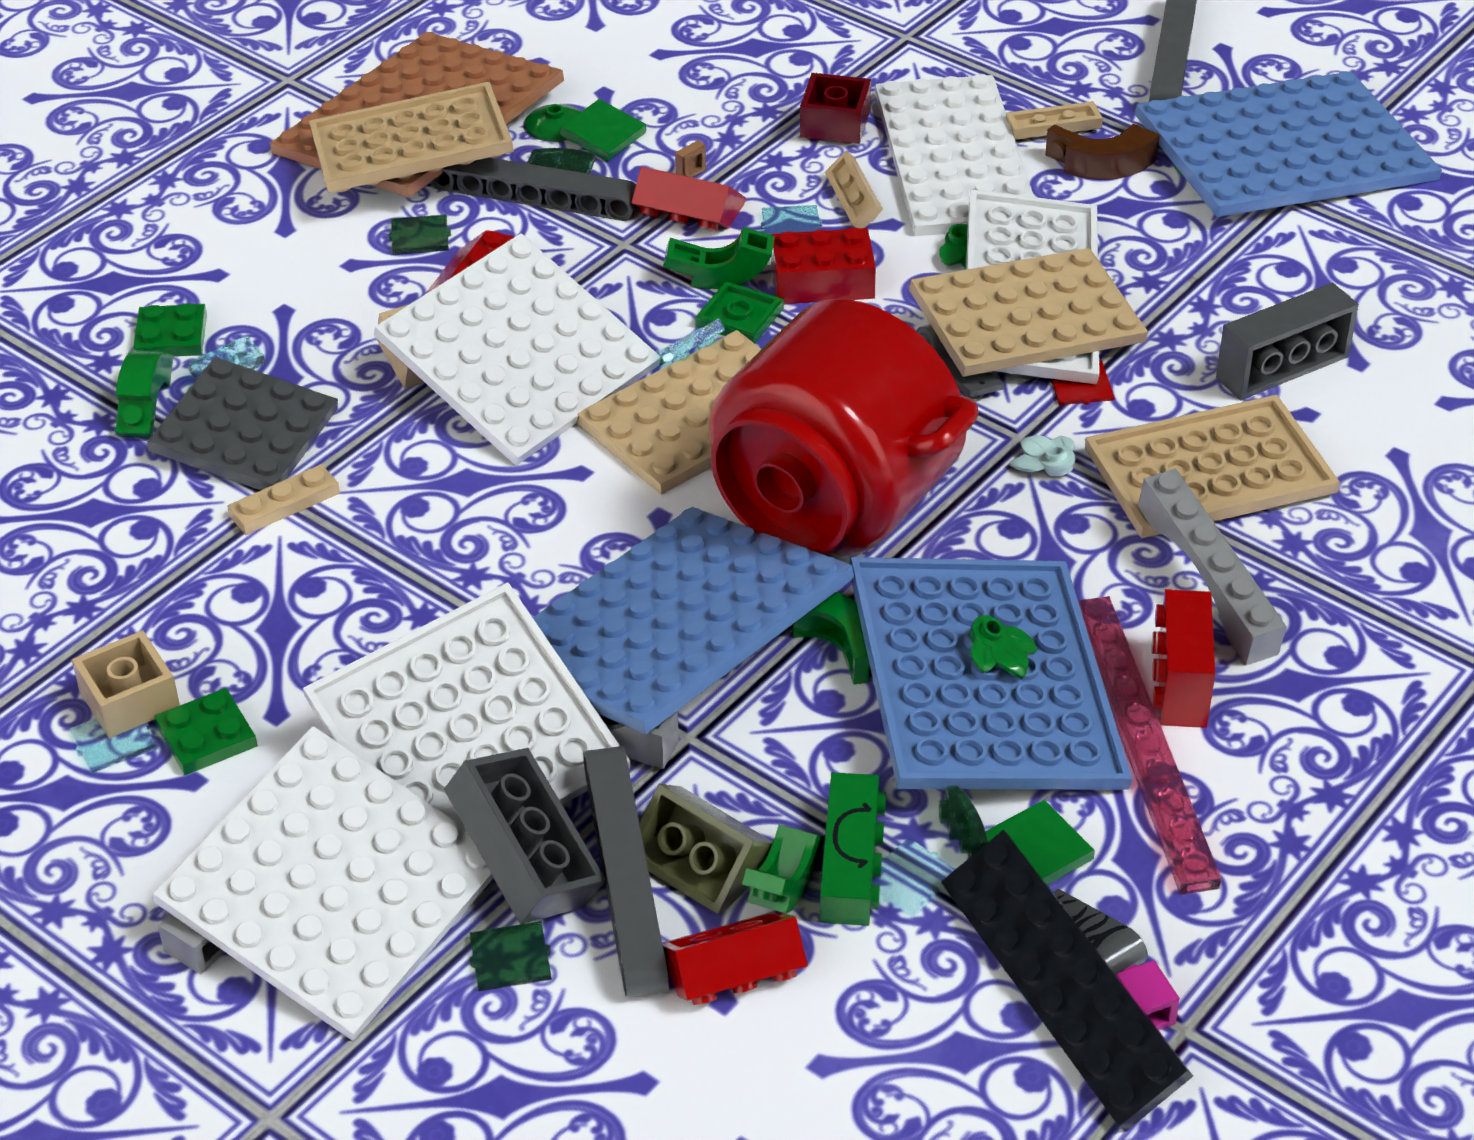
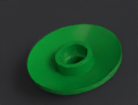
[525,104,581,142]

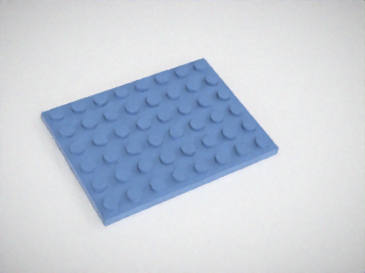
[1134,71,1442,217]
[532,507,854,735]
[849,557,1132,790]

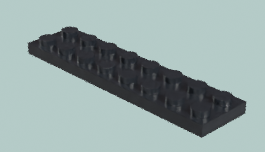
[941,830,1193,1132]

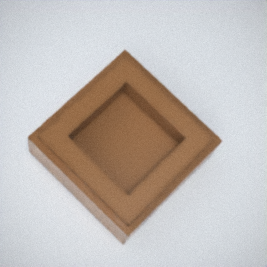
[675,140,706,177]

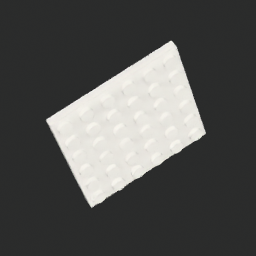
[374,233,661,466]
[303,582,630,827]
[153,726,494,1041]

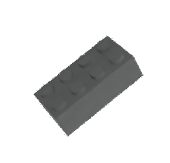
[1216,282,1359,401]
[444,748,606,924]

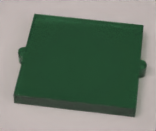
[389,214,451,255]
[469,921,552,992]

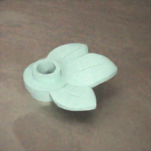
[1009,435,1075,476]

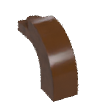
[1045,124,1160,180]

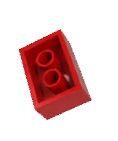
[771,227,876,304]
[1151,589,1215,728]

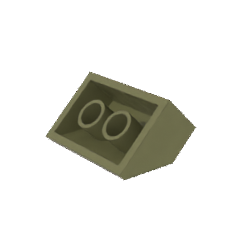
[639,784,773,915]

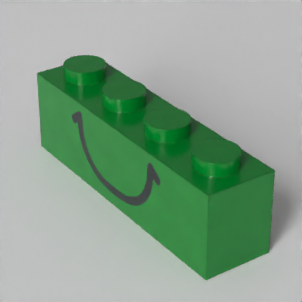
[820,772,886,926]

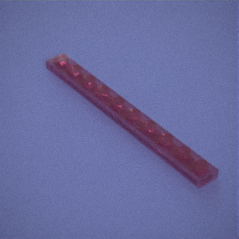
[1078,596,1221,895]

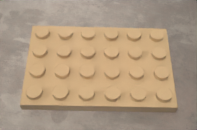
[309,82,514,193]
[909,248,1148,377]
[577,330,761,494]
[1085,395,1340,538]

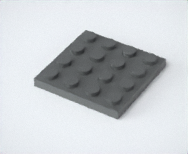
[148,357,338,490]

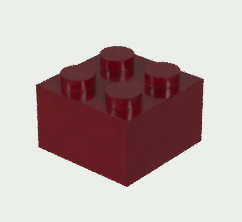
[800,73,871,144]

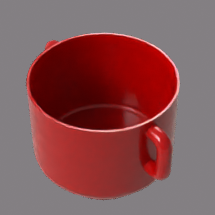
[709,299,978,557]

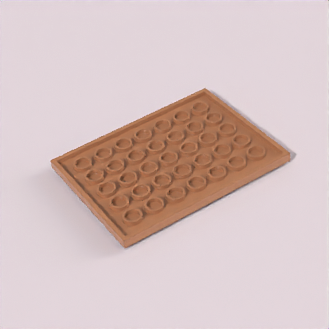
[270,32,564,198]

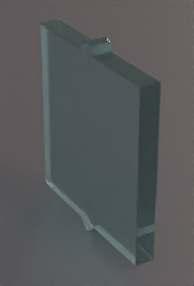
[761,205,822,235]
[70,719,156,773]
[872,838,955,918]

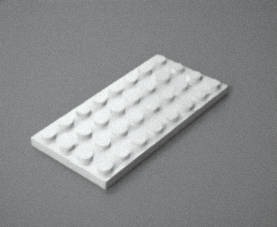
[875,74,1034,236]
[966,189,1099,384]

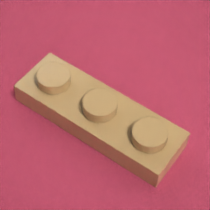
[1006,101,1103,140]
[825,151,883,228]
[227,464,340,535]

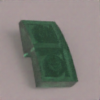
[527,148,596,174]
[938,785,988,859]

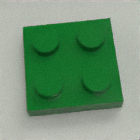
[133,303,207,357]
[154,688,258,775]

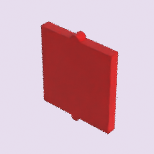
[1050,360,1115,405]

